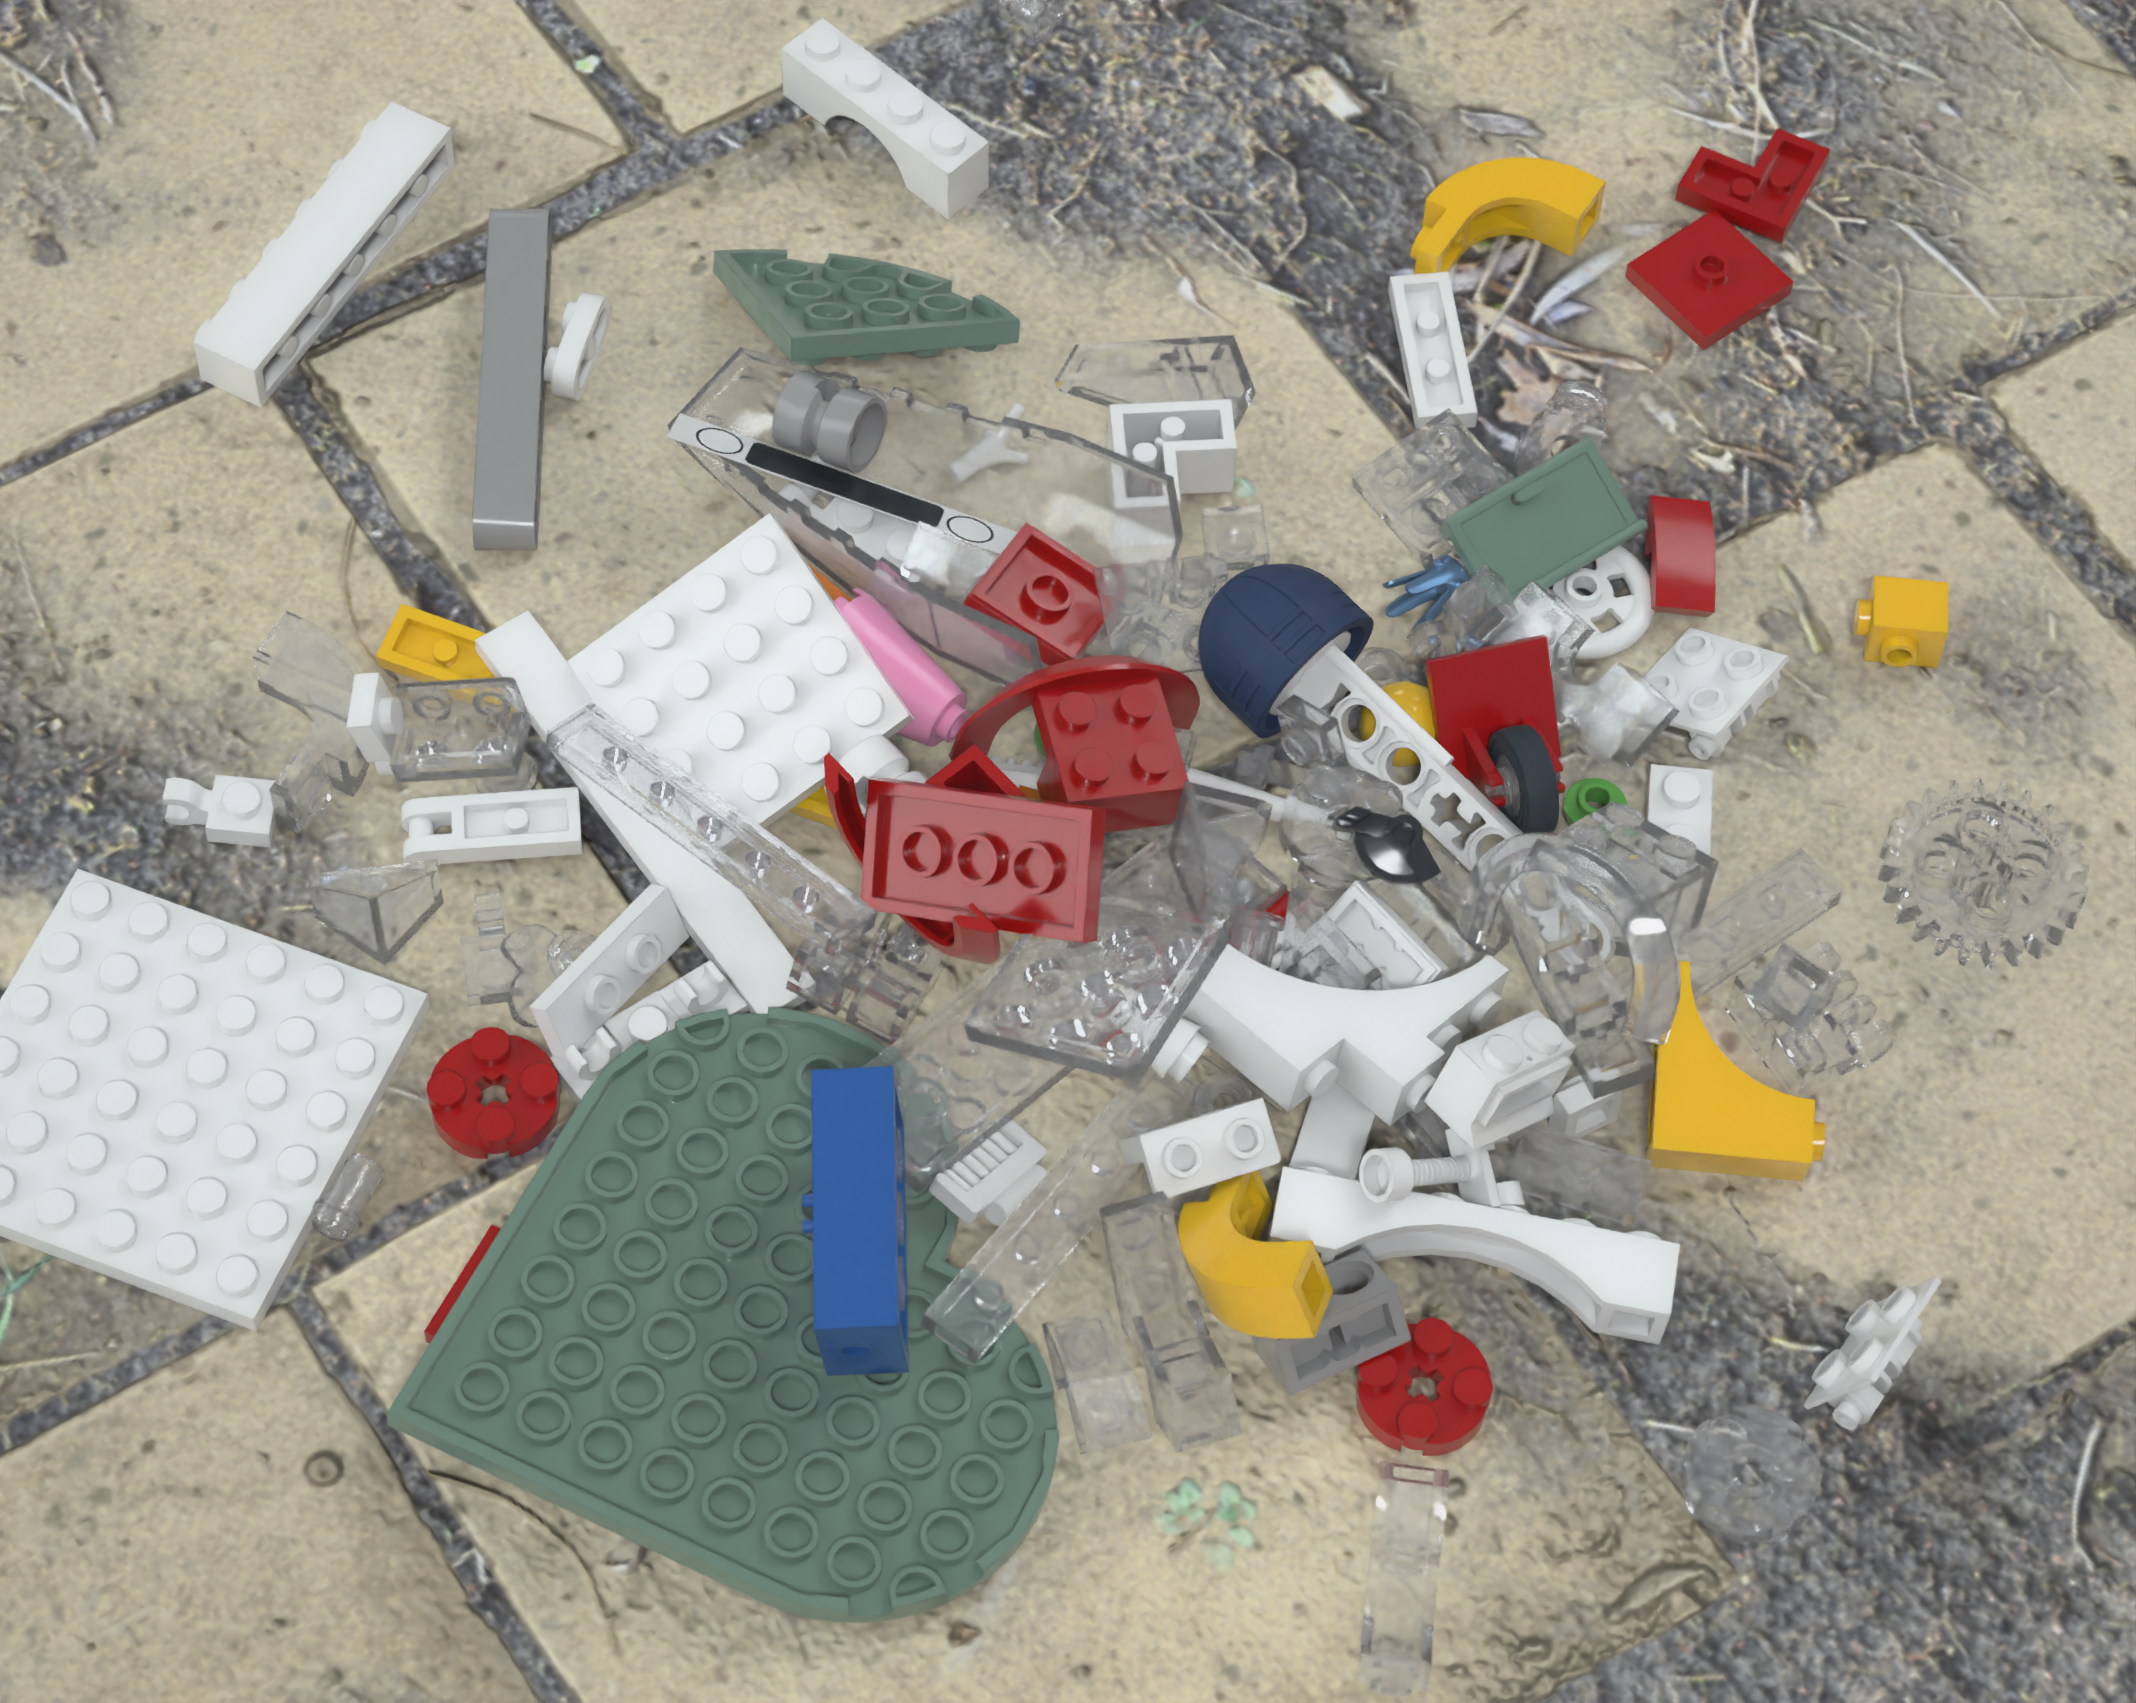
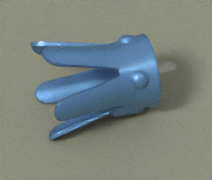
[1382,555,1471,640]

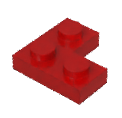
[1675,128,1831,243]

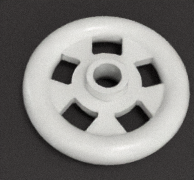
[1512,546,1655,659]

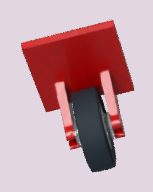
[1425,634,1565,839]

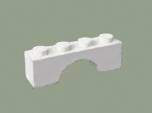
[781,18,989,220]

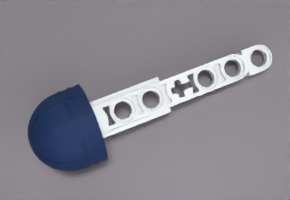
[1198,564,1621,970]

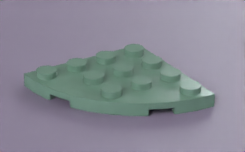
[713,249,1020,366]

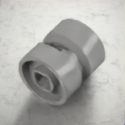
[772,370,887,473]

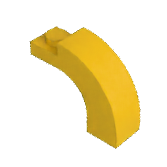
[1410,157,1606,274]
[1178,1170,1334,1339]

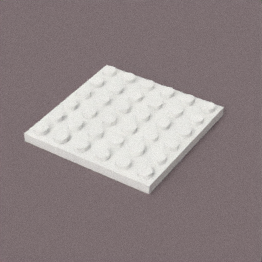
[0,869,430,1332]

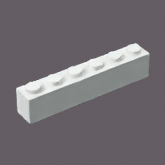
[193,101,456,407]

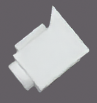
[1424,1009,1576,1152]

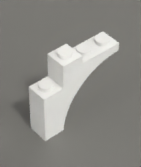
[1174,943,1509,1126]

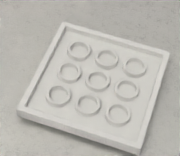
[567,513,915,861]

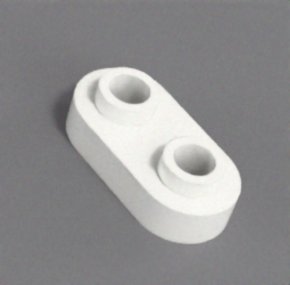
[543,292,610,401]

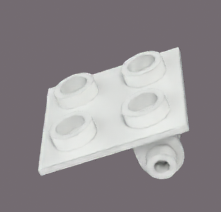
[1618,627,1789,760]
[1803,1277,1942,1430]

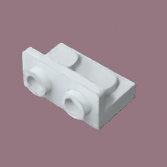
[1118,1098,1281,1200]

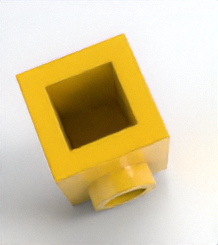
[1854,575,1949,668]

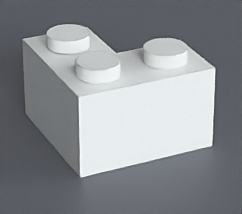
[1107,399,1237,546]

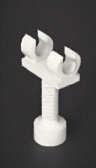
[1359,1128,1525,1208]

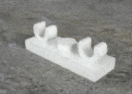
[549,959,748,1105]

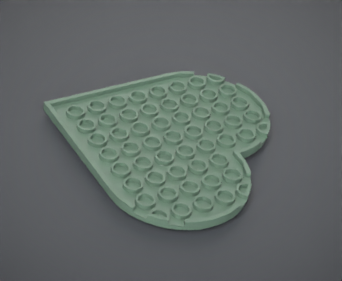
[387,1007,1059,1623]

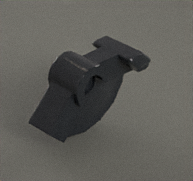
[1332,806,1441,886]

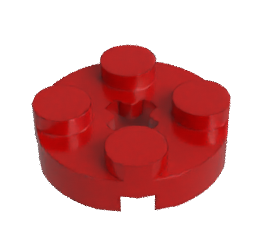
[426,1027,560,1160]
[1356,1318,1493,1456]

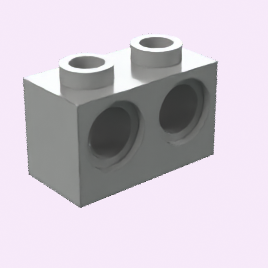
[1252,1248,1411,1396]

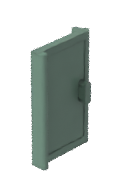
[1440,437,1648,618]

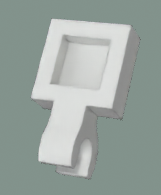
[162,775,280,848]

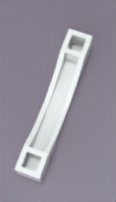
[1268,1166,1680,1345]

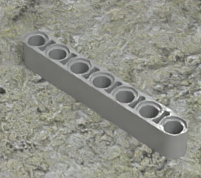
[472,209,552,550]

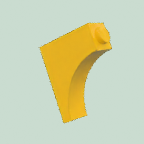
[1645,960,1825,1181]

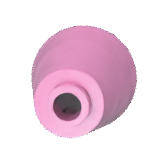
[834,587,969,747]

